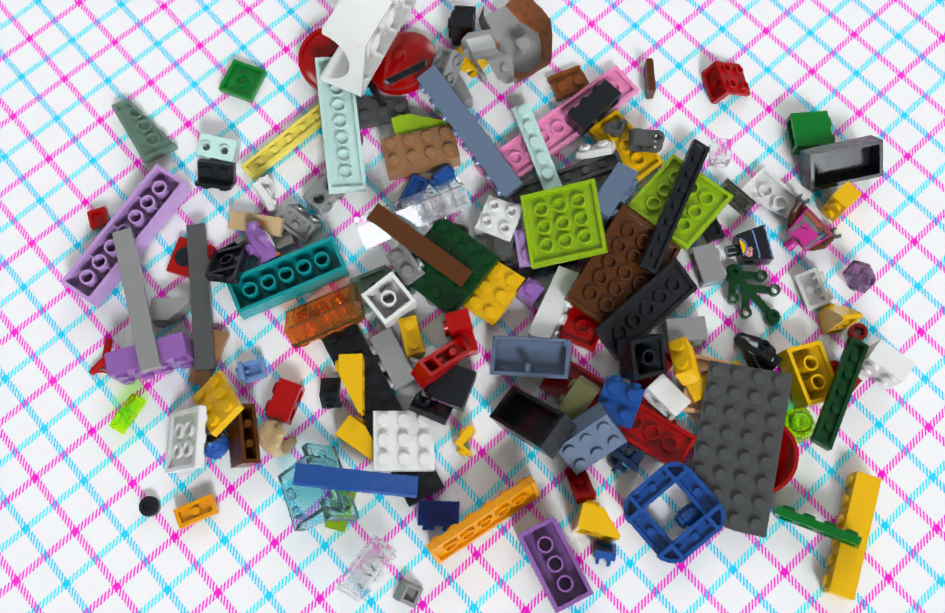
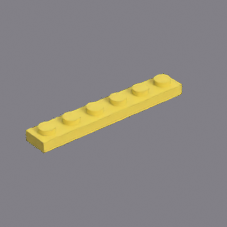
[241,104,322,181]

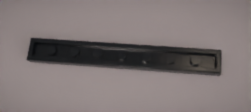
[637,139,710,276]

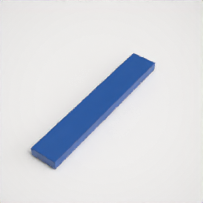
[293,463,419,498]

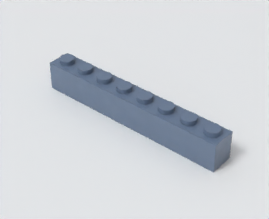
[417,65,524,198]

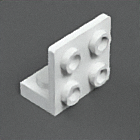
[475,195,523,242]

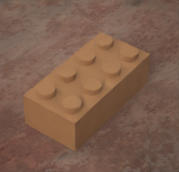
[380,124,461,181]

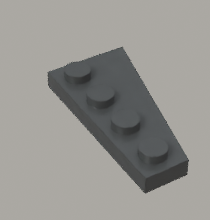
[356,99,411,130]

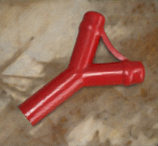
[89,338,113,376]

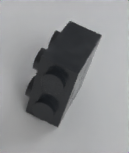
[424,364,477,412]

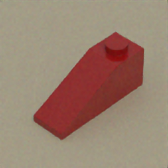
[410,336,473,388]

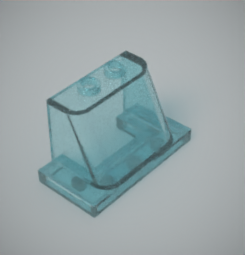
[278,443,360,531]

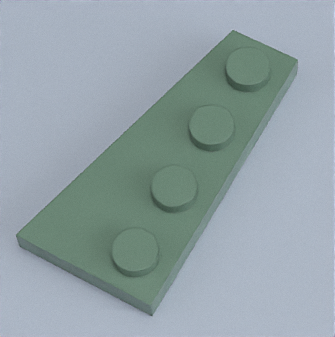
[111,98,178,164]

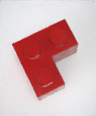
[442,308,478,358]

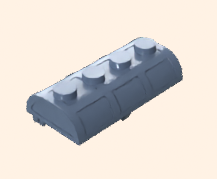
[490,335,572,379]

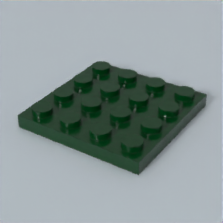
[395,215,501,314]

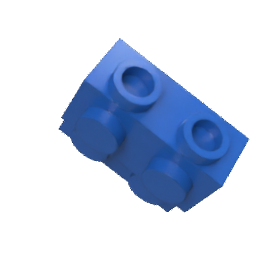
[597,375,645,430]

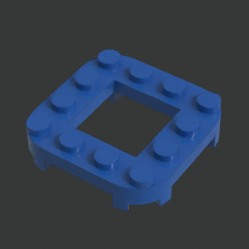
[623,461,726,563]

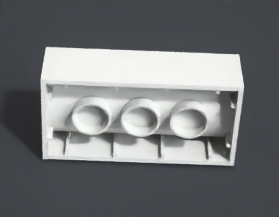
[321,0,417,97]

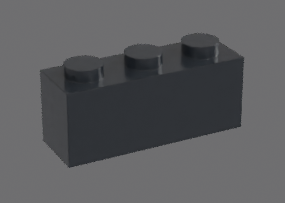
[567,79,622,137]

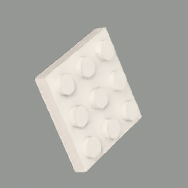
[165,405,208,473]
[373,411,435,472]

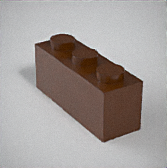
[227,403,261,468]

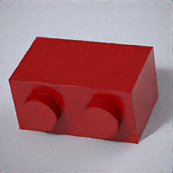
[264,378,305,426]

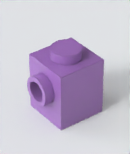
[516,277,544,309]

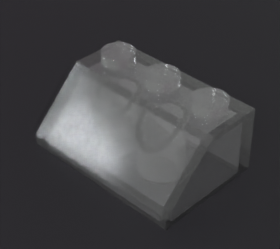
[334,533,397,602]

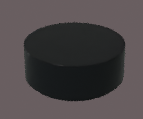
[139,496,161,517]

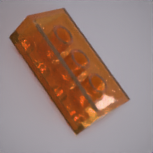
[284,282,365,349]

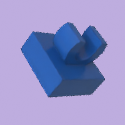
[594,540,617,567]

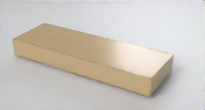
[228,210,285,237]

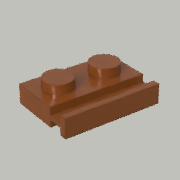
[547,65,589,102]

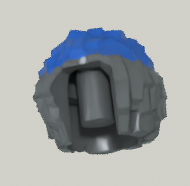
[204,431,229,460]

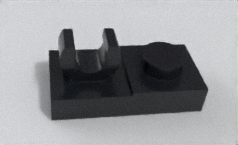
[408,390,453,425]

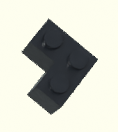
[448,5,476,46]

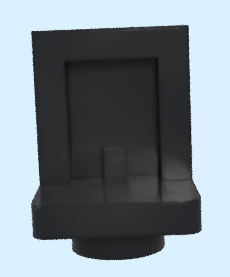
[319,377,342,409]

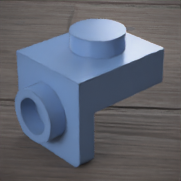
[235,357,268,384]

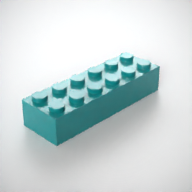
[226,235,349,320]

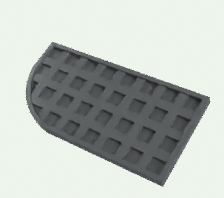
[691,360,793,538]

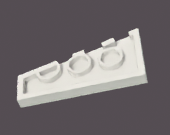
[738,166,821,219]

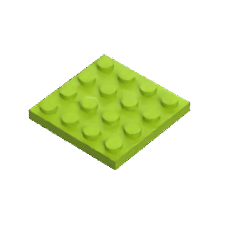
[627,154,734,252]
[520,178,608,269]

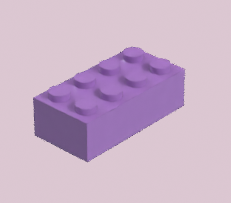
[104,332,195,385]
[516,516,594,613]

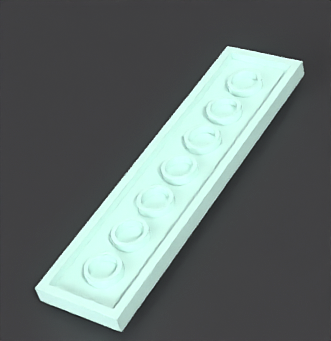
[315,57,367,194]

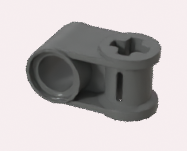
[628,128,665,153]

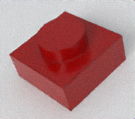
[87,206,110,231]

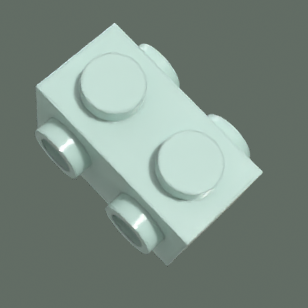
[197,133,241,164]

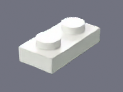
[575,140,616,161]

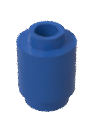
[429,164,456,192]
[674,501,704,530]

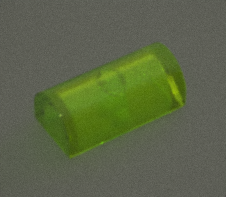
[109,393,148,435]

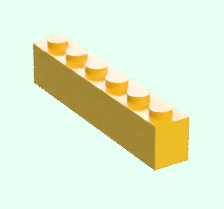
[821,471,882,601]

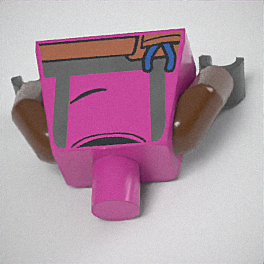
[782,193,842,252]

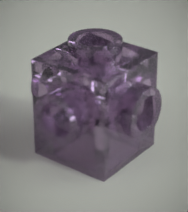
[842,260,877,293]

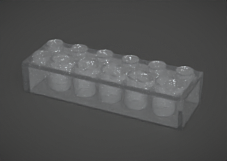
[354,177,472,248]

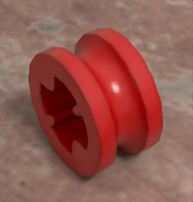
[847,323,868,341]

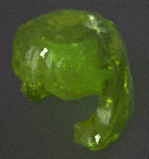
[784,407,815,443]

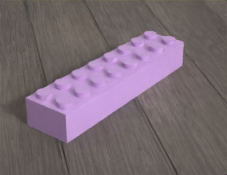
[60,164,192,308]

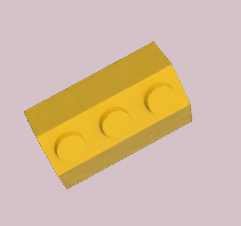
[777,340,834,411]
[572,500,620,542]

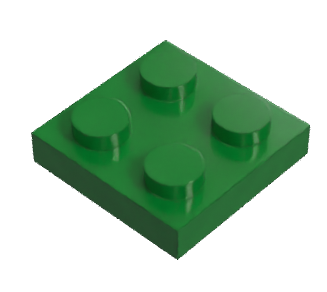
[218,59,267,103]

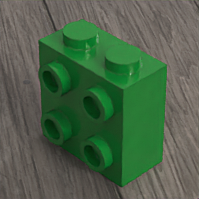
[785,110,835,155]

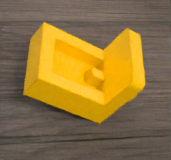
[455,425,476,458]

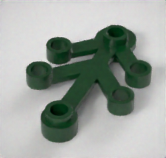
[725,264,781,326]

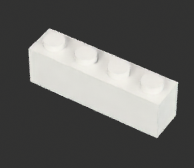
[528,266,579,338]

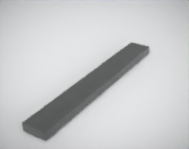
[186,223,216,372]

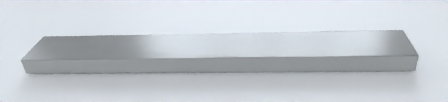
[112,227,162,373]

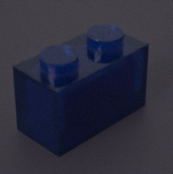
[417,500,460,531]

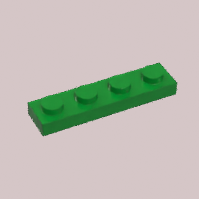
[775,505,862,549]

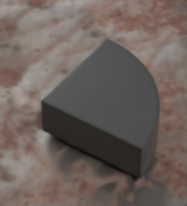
[603,119,627,138]

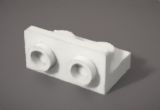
[252,175,277,216]
[794,267,834,312]

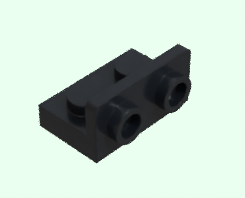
[195,158,236,191]

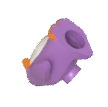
[245,221,282,266]

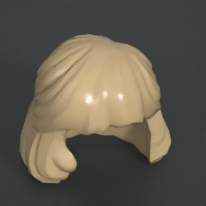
[258,420,297,457]

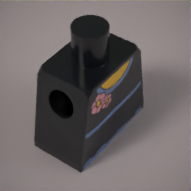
[724,225,774,265]

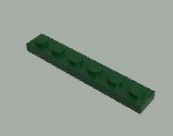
[810,336,869,451]

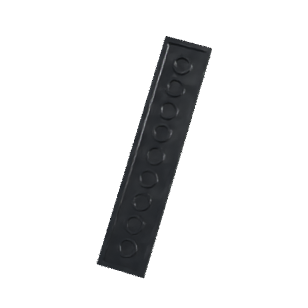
[319,318,445,507]

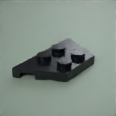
[205,235,248,284]

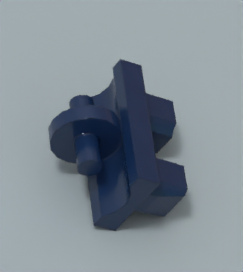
[608,442,644,473]

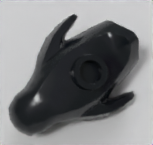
[733,332,783,371]

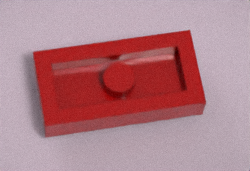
[565,468,596,505]

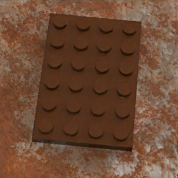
[564,204,681,324]

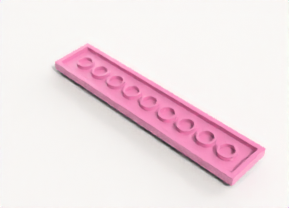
[475,65,639,195]

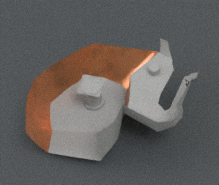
[461,0,553,84]

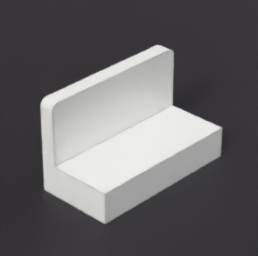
[643,374,691,421]

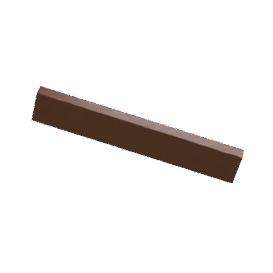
[367,203,473,287]

